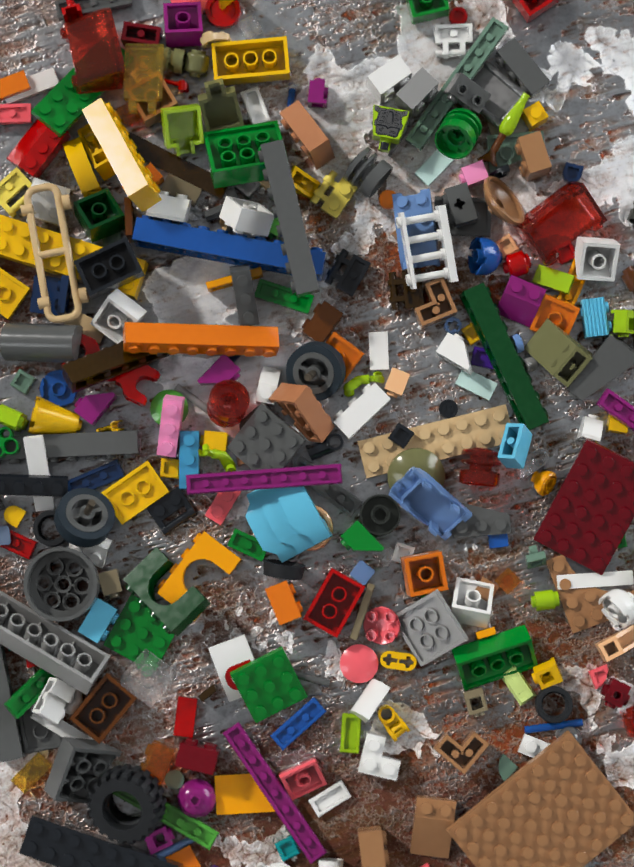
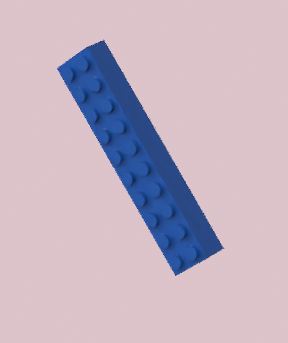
[132,215,326,281]

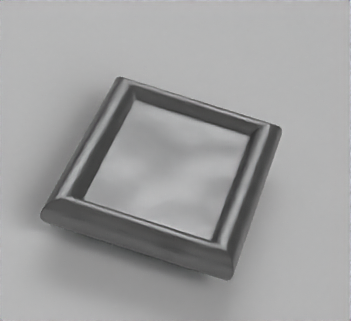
[472,60,530,129]

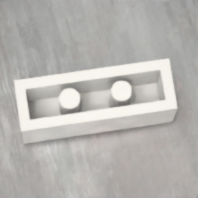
[333,383,391,440]

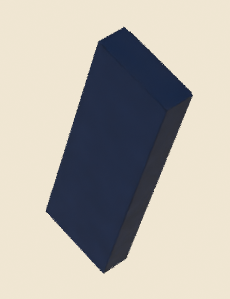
[68,459,125,491]

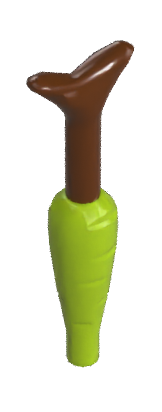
[477,92,530,167]

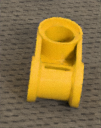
[377,704,411,742]

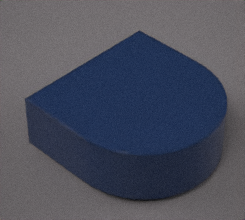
[562,162,584,184]

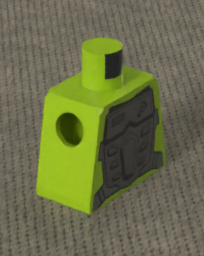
[372,105,409,153]

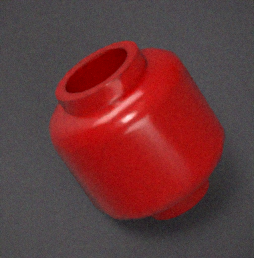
[502,250,531,277]

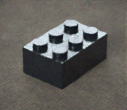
[73,237,145,300]

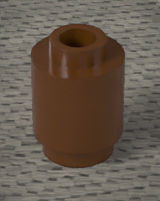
[620,265,634,294]

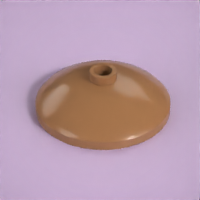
[483,176,525,225]

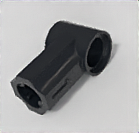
[305,433,344,461]

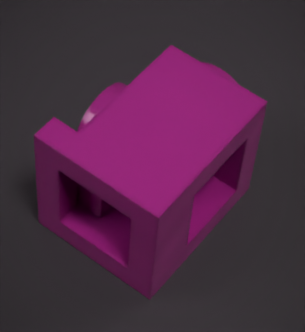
[308,78,328,109]
[145,825,175,855]

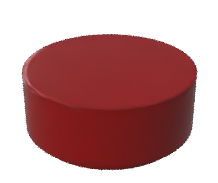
[449,7,468,24]

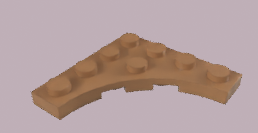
[546,555,634,634]

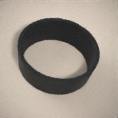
[263,559,306,580]

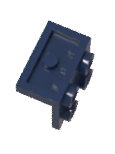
[30,275,71,316]

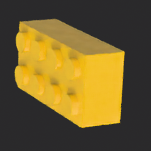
[211,36,290,86]

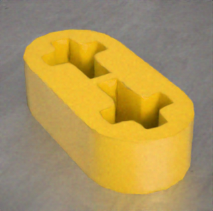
[380,651,417,671]

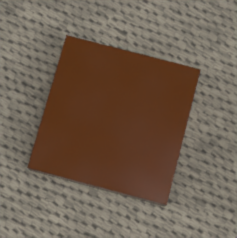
[124,197,134,243]

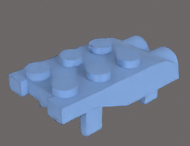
[392,189,440,271]
[388,466,472,541]

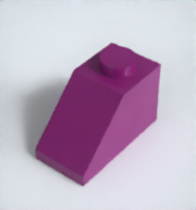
[197,355,241,386]
[74,392,118,426]

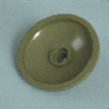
[387,448,445,489]

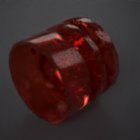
[206,380,250,428]
[459,448,501,487]

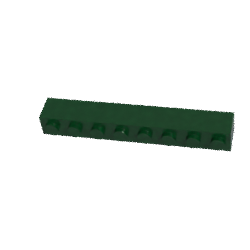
[459,282,549,430]

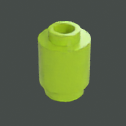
[530,589,560,611]

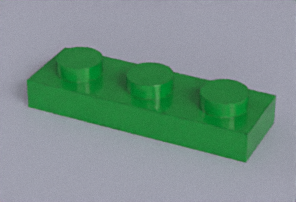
[254,278,314,314]
[3,668,59,719]

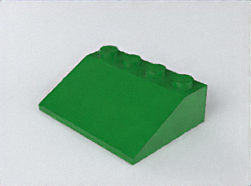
[203,121,288,189]

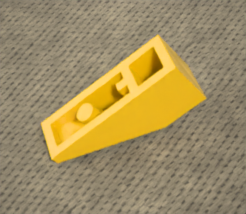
[77,123,116,181]

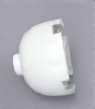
[598,589,634,629]

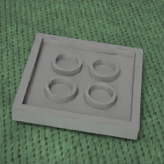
[396,589,469,667]

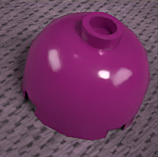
[177,778,216,818]

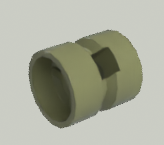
[156,45,186,74]

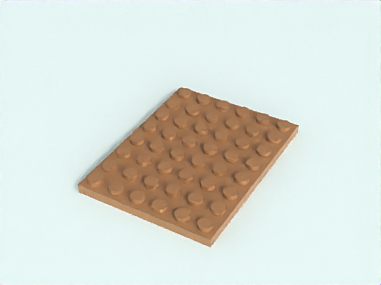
[446,730,634,867]

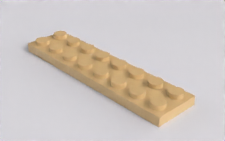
[357,404,510,479]

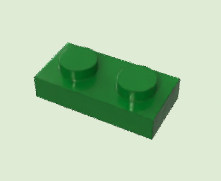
[227,528,267,562]

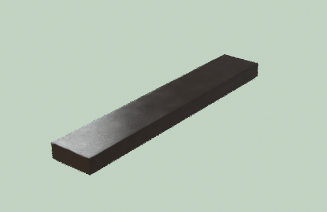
[128,132,229,200]

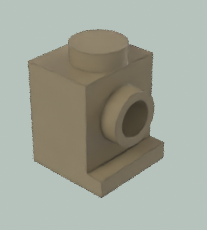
[462,687,488,718]

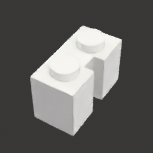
[32,677,76,724]

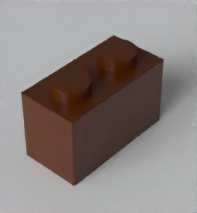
[302,300,343,342]

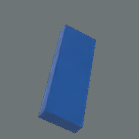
[270,697,327,750]

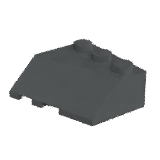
[44,737,122,803]

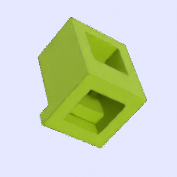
[611,310,634,337]

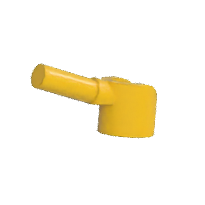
[96,420,124,432]

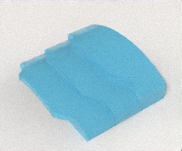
[245,486,333,563]

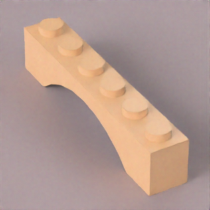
[595,624,634,662]

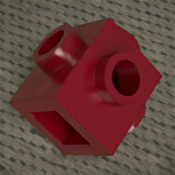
[600,678,631,710]

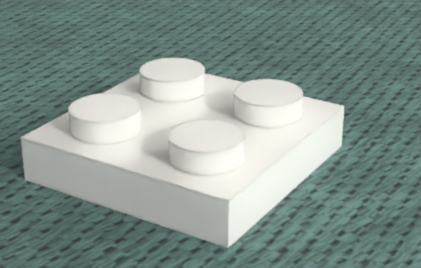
[31,177,71,226]

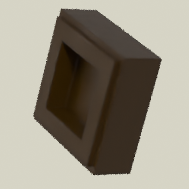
[198,683,218,702]

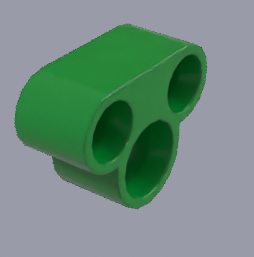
[0,427,21,459]

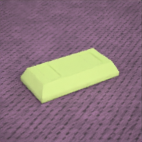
[502,665,537,706]

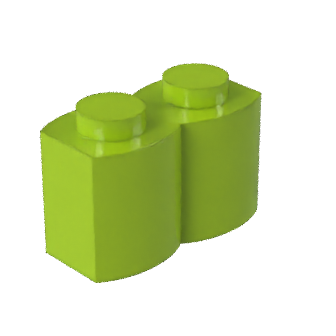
[0,404,29,433]

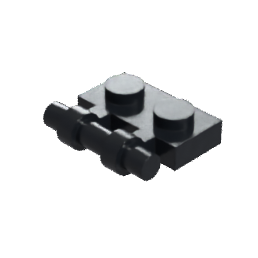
[324,249,371,297]

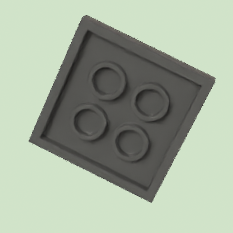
[226,403,306,470]

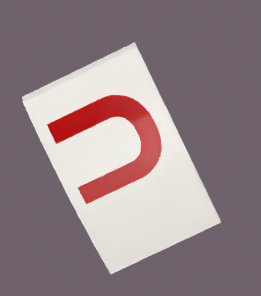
[208,634,255,702]

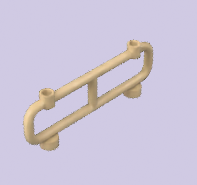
[20,183,89,323]

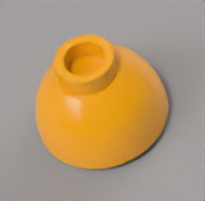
[531,471,557,496]

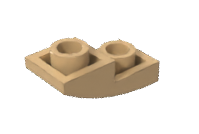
[64,309,104,344]

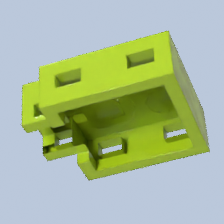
[160,104,204,156]

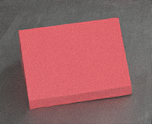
[279,757,327,801]

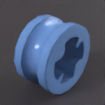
[444,317,462,335]

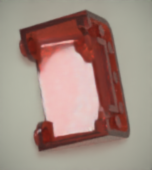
[60,7,125,94]
[513,181,607,266]

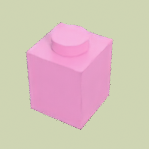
[458,160,489,189]

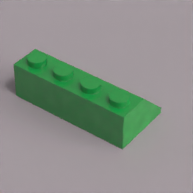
[452,625,538,691]

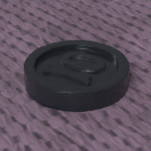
[439,399,458,419]

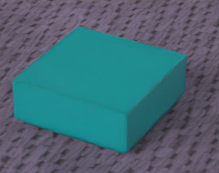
[275,835,301,862]

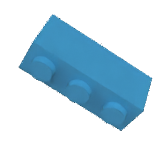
[179,431,201,490]

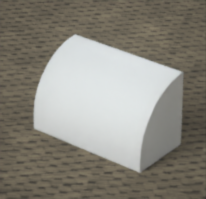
[350,679,390,723]

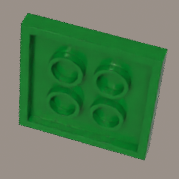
[104,594,175,673]
[230,646,308,723]

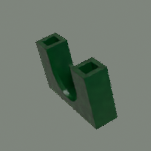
[123,547,211,636]

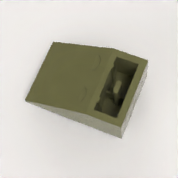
[524,318,593,387]

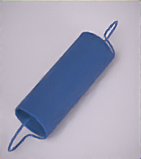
[287,83,296,107]

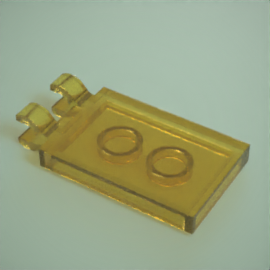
[124,43,164,114]

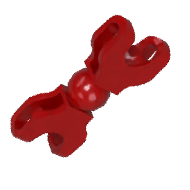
[61,334,161,407]

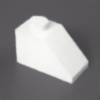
[436,333,473,375]
[255,366,282,407]
[576,414,604,443]

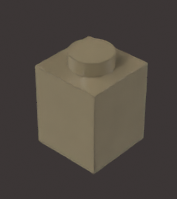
[98,569,124,599]

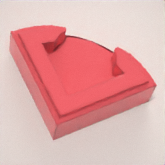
[588,664,608,689]

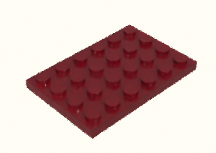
[533,438,634,575]

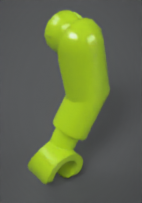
[343,371,385,397]
[198,444,236,472]

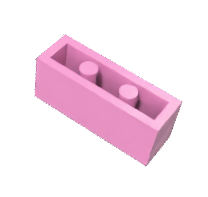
[157,394,185,458]

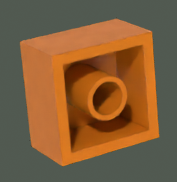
[400,550,449,597]
[265,580,304,625]

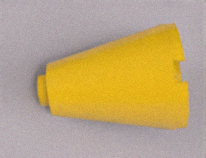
[28,396,83,434]

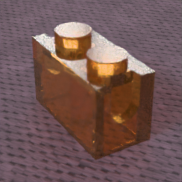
[140,740,176,786]

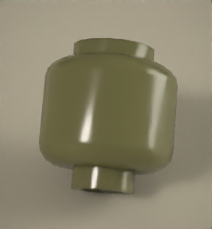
[184,49,210,78]

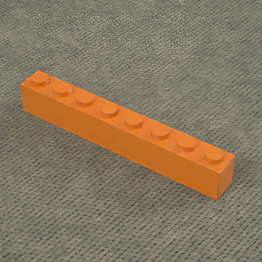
[123,322,280,357]

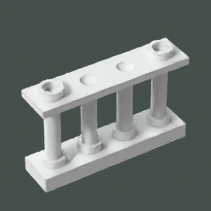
[395,205,458,289]

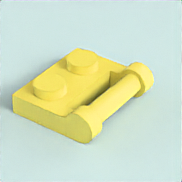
[0,167,32,218]

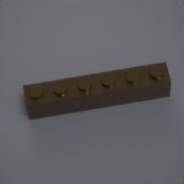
[62,341,170,394]

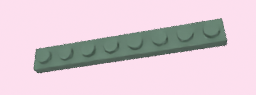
[405,17,509,151]

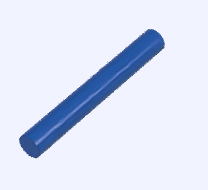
[524,718,583,734]

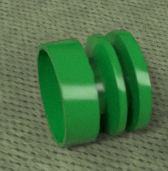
[434,108,482,159]

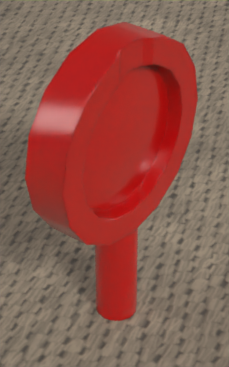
[205,0,241,29]

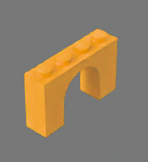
[157,531,242,621]

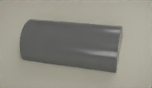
[0,323,83,363]

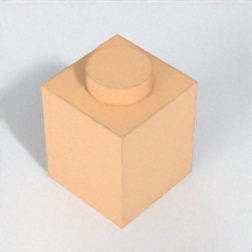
[384,367,410,399]

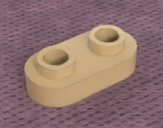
[200,31,232,48]

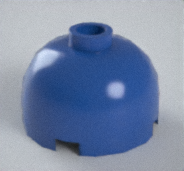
[468,237,502,275]

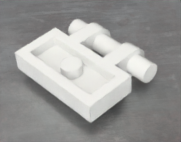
[434,23,473,59]

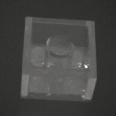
[121,648,176,708]

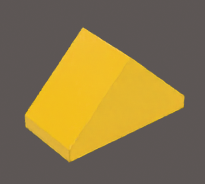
[291,165,320,199]

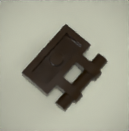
[387,269,424,311]

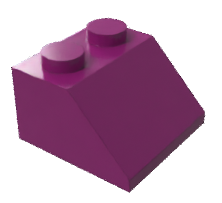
[163,2,203,47]
[498,275,547,328]

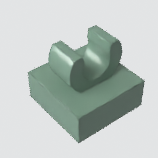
[525,545,546,569]

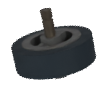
[286,341,346,401]
[54,488,115,547]

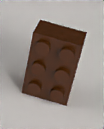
[70,672,139,744]

